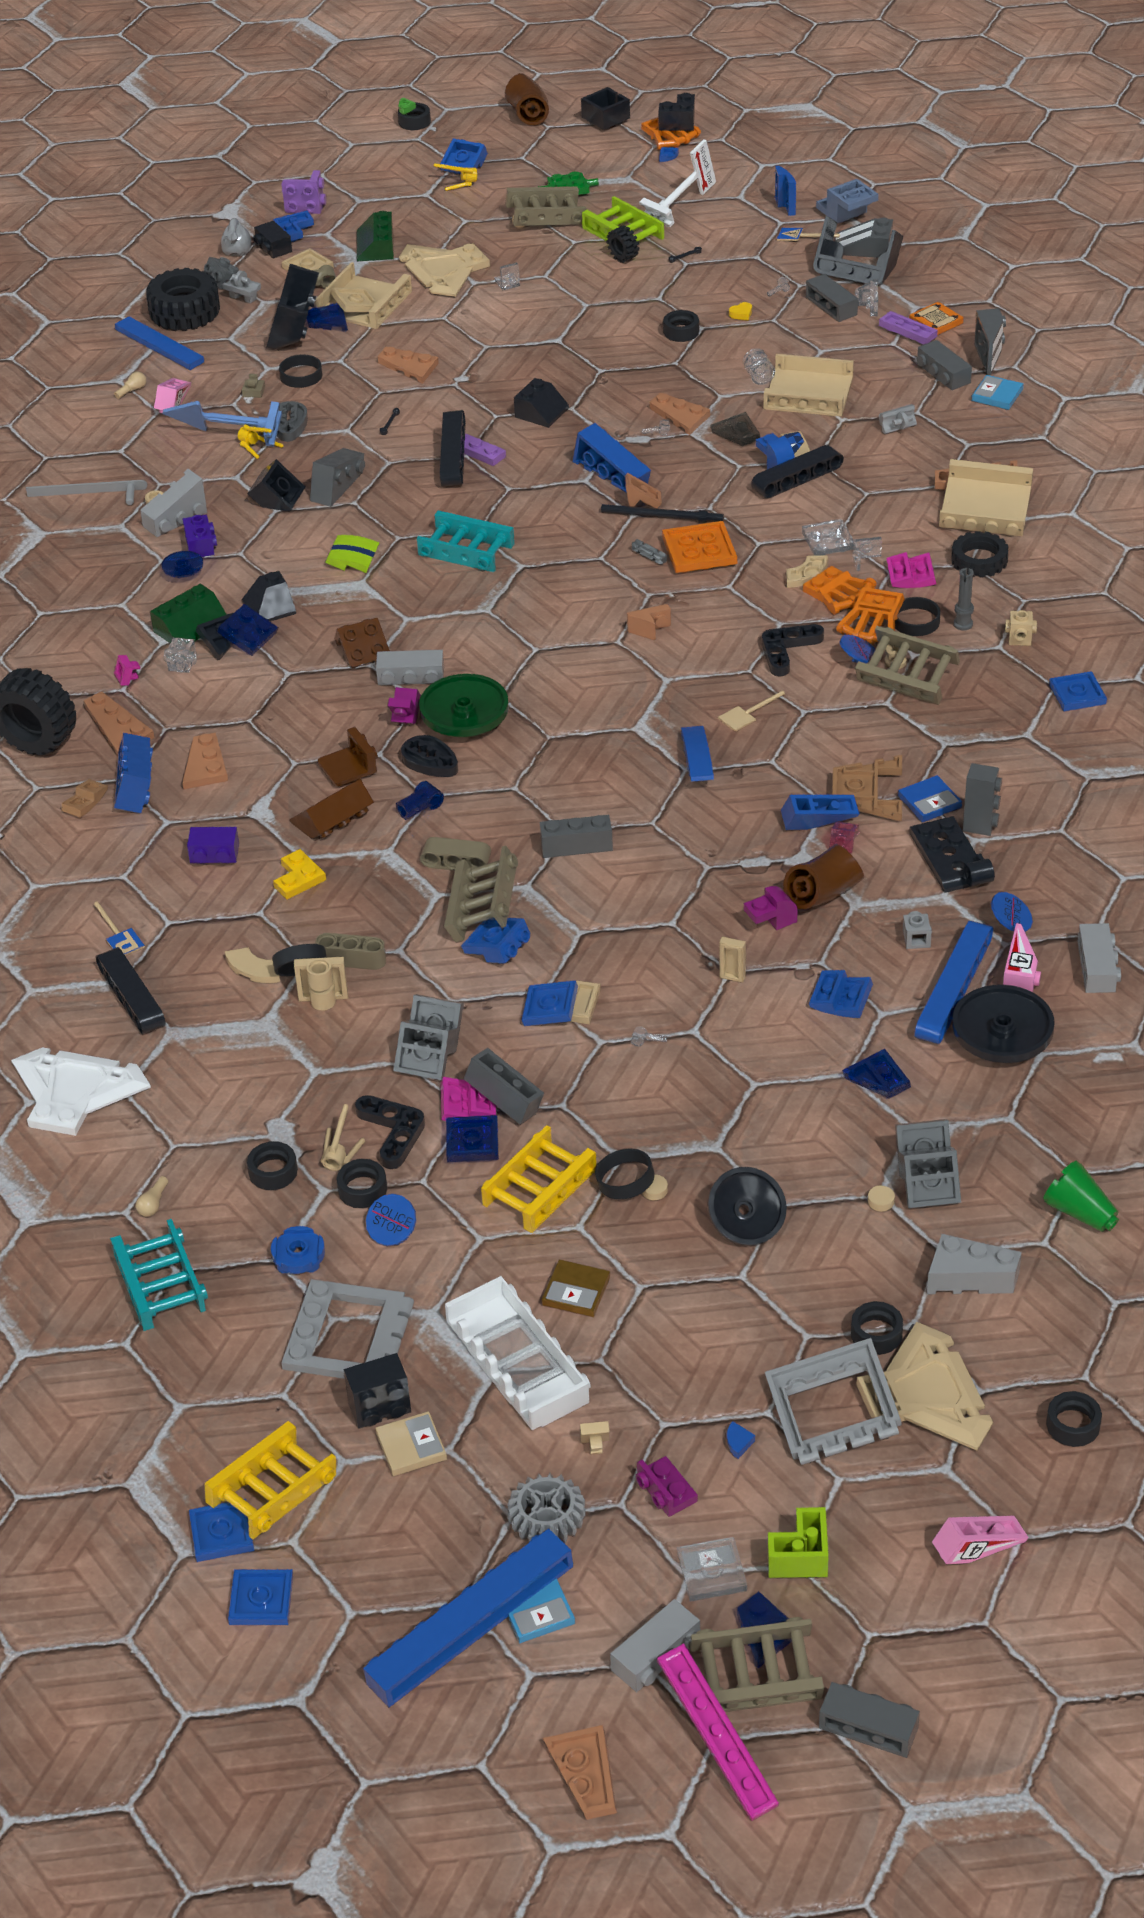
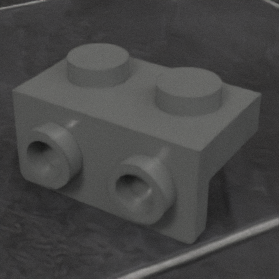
[204,257,239,289]

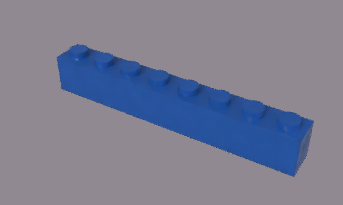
[363,1528,573,1707]

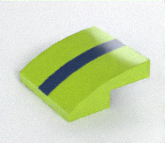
[325,535,379,573]

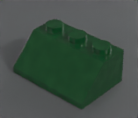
[357,211,394,262]
[150,583,227,650]

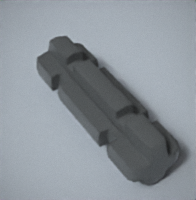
[631,539,667,565]

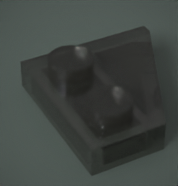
[710,412,760,446]

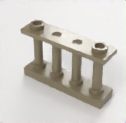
[505,187,586,226]
[855,626,960,705]
[444,846,518,943]
[690,1617,824,1712]

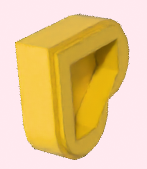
[729,302,752,321]

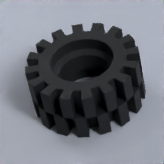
[606,225,640,263]

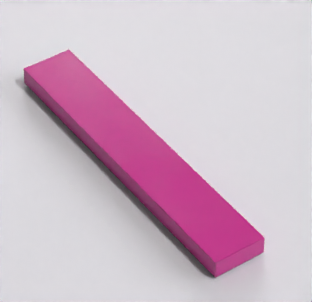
[657,1643,779,1821]

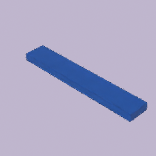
[115,316,204,370]

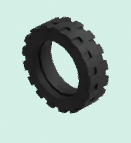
[951,531,1009,577]

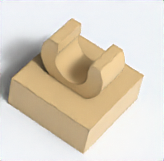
[580,1421,609,1455]

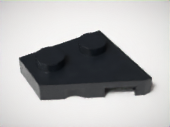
[196,613,245,661]

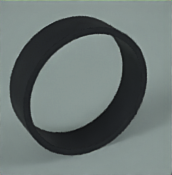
[279,354,323,388]
[895,597,941,636]
[272,944,327,976]
[595,1148,655,1199]

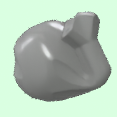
[221,218,251,256]

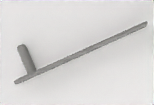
[26,480,148,505]

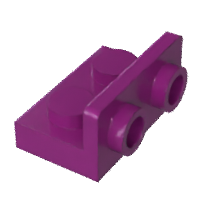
[635,1456,698,1517]

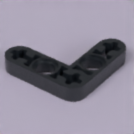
[762,624,824,677]
[355,1095,425,1169]

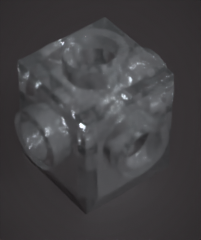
[164,638,197,673]

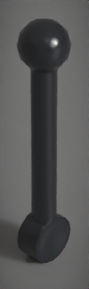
[668,247,702,263]
[380,408,400,435]

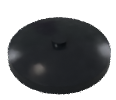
[952,985,1055,1063]

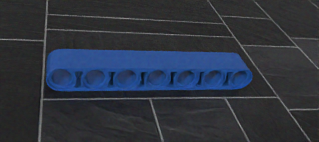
[915,920,993,1044]

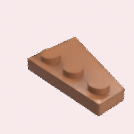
[378,347,439,384]
[650,393,710,435]
[182,732,228,790]
[543,1725,617,1820]

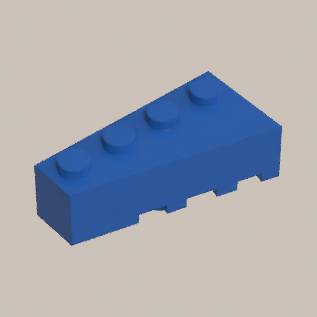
[572,423,651,493]
[114,733,153,813]

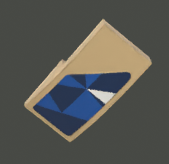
[780,431,810,457]

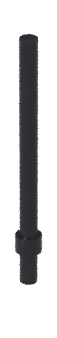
[601,504,724,523]

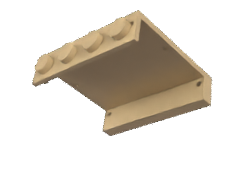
[315,262,412,329]
[764,354,854,417]
[939,459,1033,536]

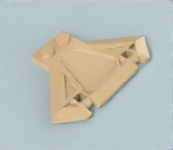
[399,243,490,297]
[856,1322,993,1451]

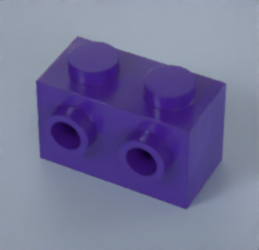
[182,514,217,559]
[187,827,239,863]

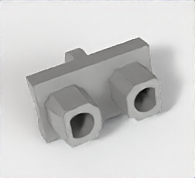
[222,270,261,303]
[879,404,917,434]

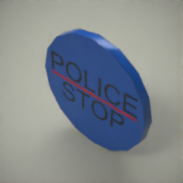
[839,635,875,663]
[991,892,1033,932]
[366,1194,416,1246]

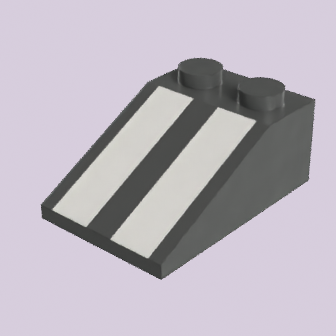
[835,218,893,258]
[974,308,1006,375]

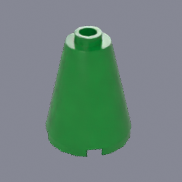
[1043,1160,1119,1232]

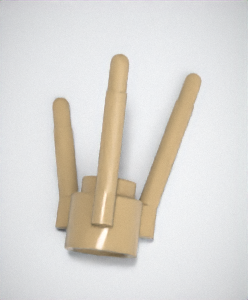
[321,1104,365,1171]

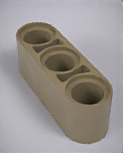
[420,837,492,871]
[315,933,386,970]

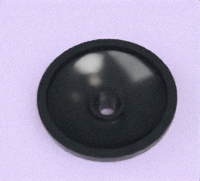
[707,1167,787,1246]

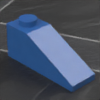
[781,795,859,830]

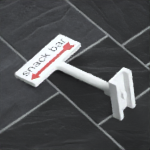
[639,140,716,227]

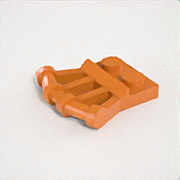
[641,117,701,150]
[803,566,877,615]
[836,587,905,644]

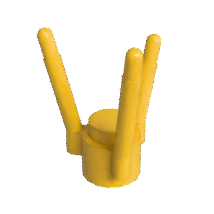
[433,163,477,191]
[238,424,283,459]

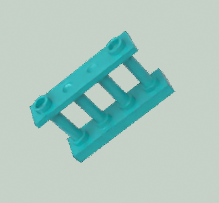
[417,510,515,572]
[110,1219,208,1331]

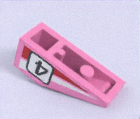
[154,378,191,413]
[1003,923,1041,992]
[932,1516,1029,1564]

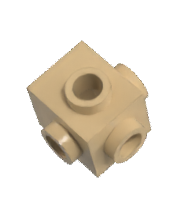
[1005,610,1037,646]

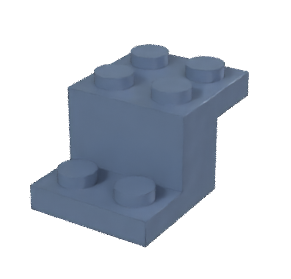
[816,179,879,223]

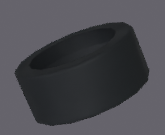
[398,102,431,130]
[663,310,699,342]
[247,1141,298,1190]
[336,1159,387,1208]
[851,1301,903,1355]
[1046,1391,1102,1447]

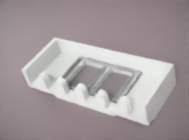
[445,1276,591,1430]

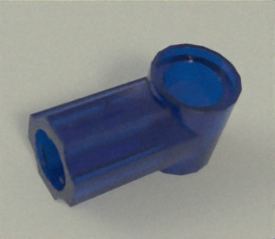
[396,781,444,820]

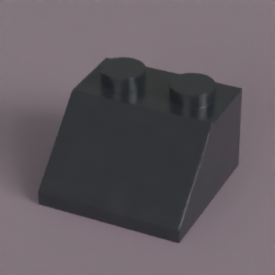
[514,378,569,428]
[247,459,306,512]

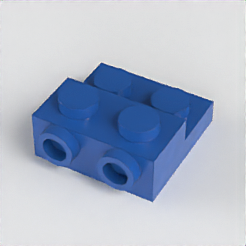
[440,138,488,174]
[461,918,531,964]

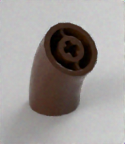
[505,73,549,125]
[783,844,864,909]

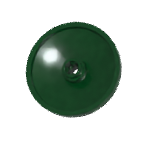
[419,674,509,737]

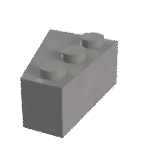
[140,469,207,537]
[927,1234,1022,1294]

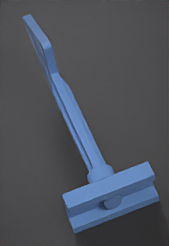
[162,401,282,447]

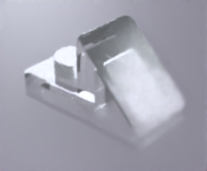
[855,279,878,316]

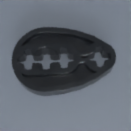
[401,735,458,777]

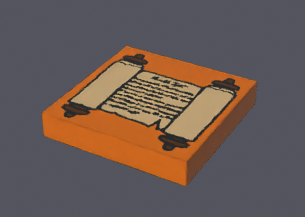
[909,302,964,335]

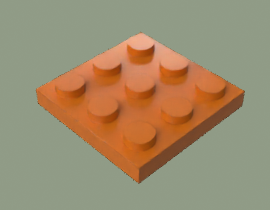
[662,521,737,573]

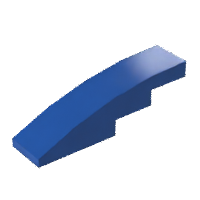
[681,726,714,782]

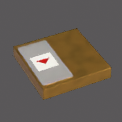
[542,1259,610,1317]

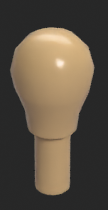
[114,371,146,399]
[135,1176,168,1217]

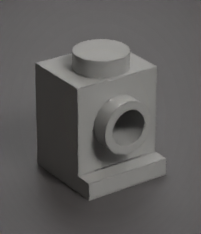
[903,911,932,949]

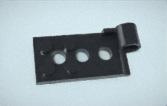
[909,816,995,893]

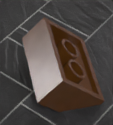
[289,779,374,839]

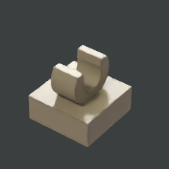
[242,374,265,398]

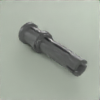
[954,568,974,631]

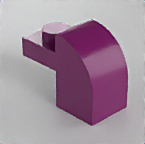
[388,687,421,724]
[744,886,798,930]

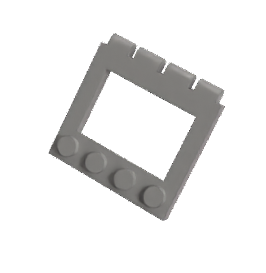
[282,1279,414,1379]
[765,1338,902,1465]

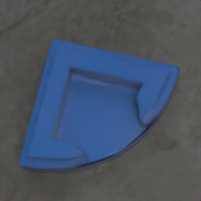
[659,147,679,162]
[727,1421,755,1459]

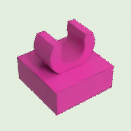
[114,655,141,685]

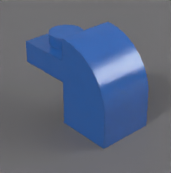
[756,433,795,469]

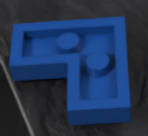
[273,210,314,242]

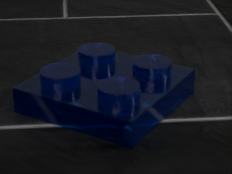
[218,604,278,656]
[446,1115,499,1163]

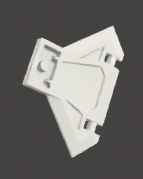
[11,1047,151,1136]

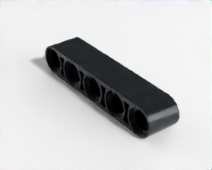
[440,410,466,487]
[751,445,844,499]
[96,947,166,1035]

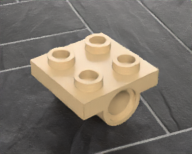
[294,957,348,1010]

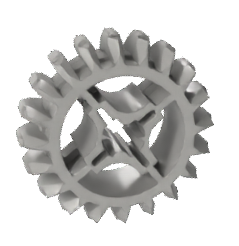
[507,1472,586,1543]

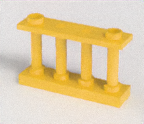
[481,1125,597,1233]
[204,1421,336,1539]

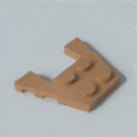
[832,755,902,821]

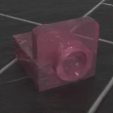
[829,822,859,854]

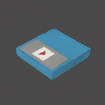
[972,375,1024,410]
[508,1578,575,1643]

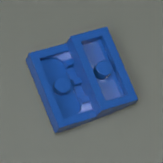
[775,165,796,216]
[809,970,873,1018]

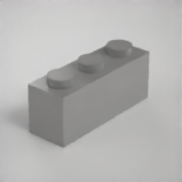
[376,650,444,685]
[1077,923,1121,993]
[610,1599,700,1693]

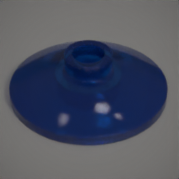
[161,551,204,578]

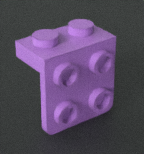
[281,170,326,214]

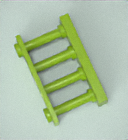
[582,196,664,241]

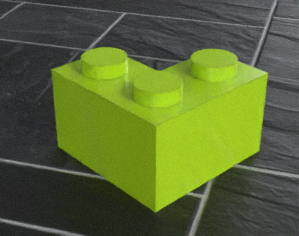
[768,1507,829,1578]

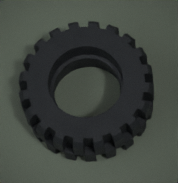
[146,268,220,331]
[0,668,76,755]

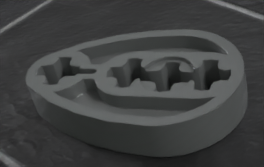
[277,401,308,442]

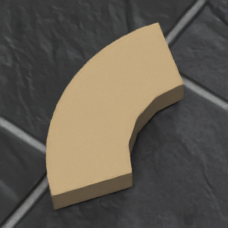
[786,555,828,588]
[225,947,280,983]

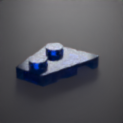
[307,303,348,331]
[842,1048,911,1099]
[737,1591,792,1668]

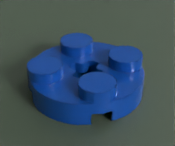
[271,1226,325,1274]

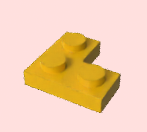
[273,849,326,900]

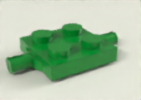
[538,171,599,195]

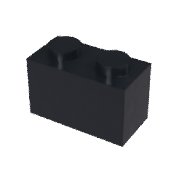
[253,221,292,259]

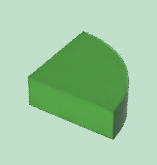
[398,98,416,115]

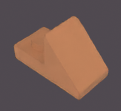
[625,472,662,508]
[627,604,671,640]

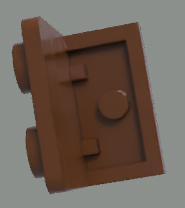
[334,617,390,668]
[318,727,378,786]

